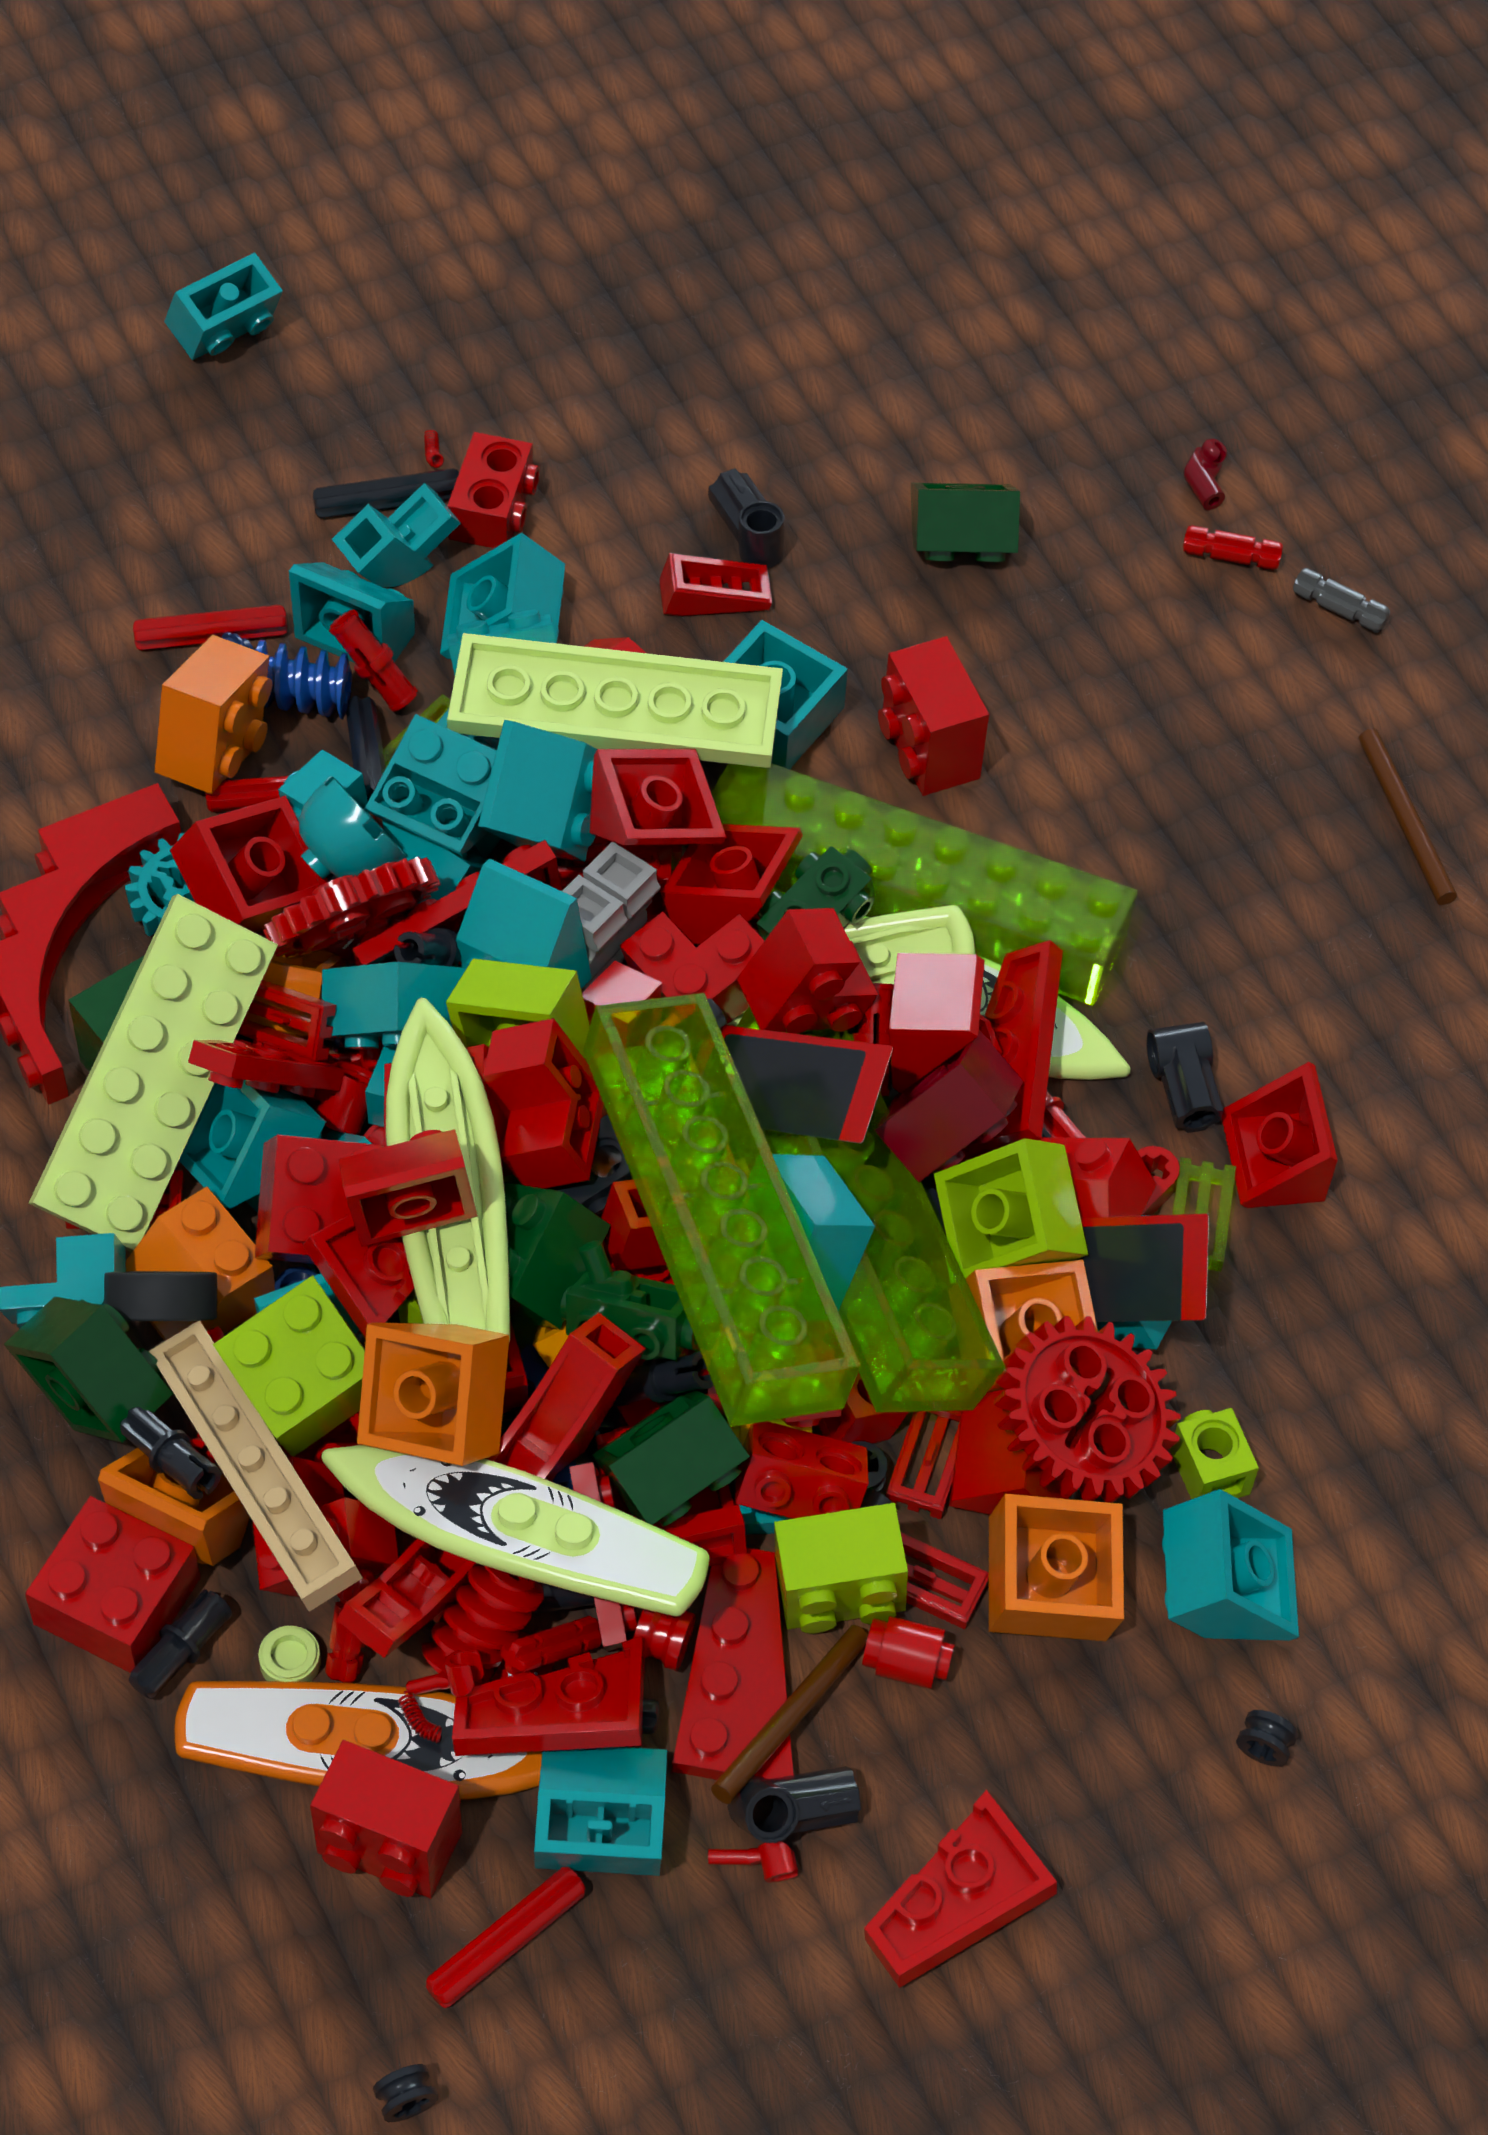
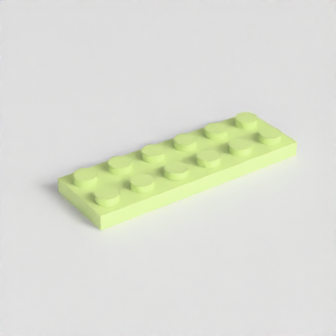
[447,633,783,768]
[28,894,278,1253]

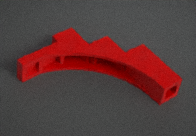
[0,783,181,1105]
[337,1312,646,1658]

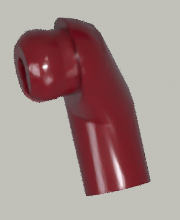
[1184,439,1227,510]

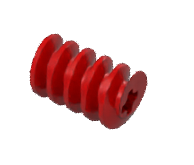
[422,1565,544,1687]

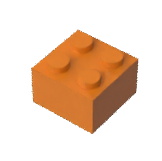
[155,635,272,794]
[989,1494,1124,1641]

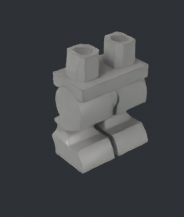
[562,841,661,992]

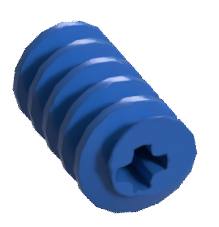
[255,639,352,720]

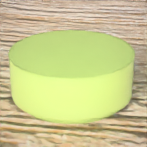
[258,1626,321,1682]

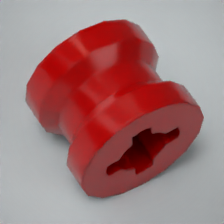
[633,1609,696,1671]

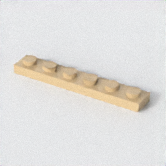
[148,1321,363,1612]

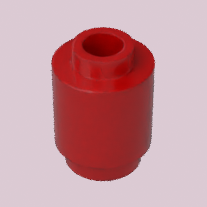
[862,1616,955,1689]

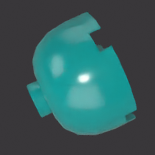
[299,775,406,880]

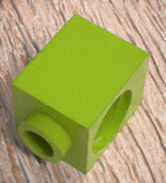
[1170,1408,1259,1499]

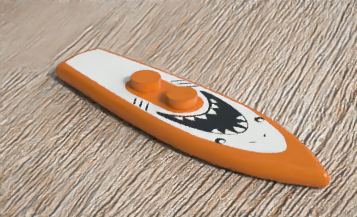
[174,1681,542,1800]

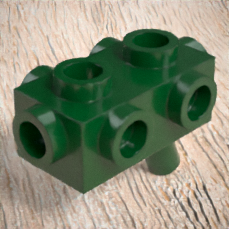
[757,845,875,940]
[560,1240,706,1360]

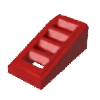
[660,553,772,616]

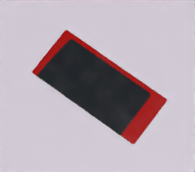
[692,1025,893,1143]
[1073,1213,1209,1322]

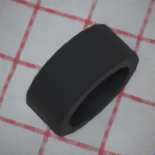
[104,1271,217,1321]

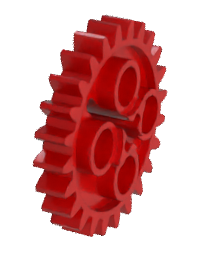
[263,857,441,958]
[994,1316,1181,1503]

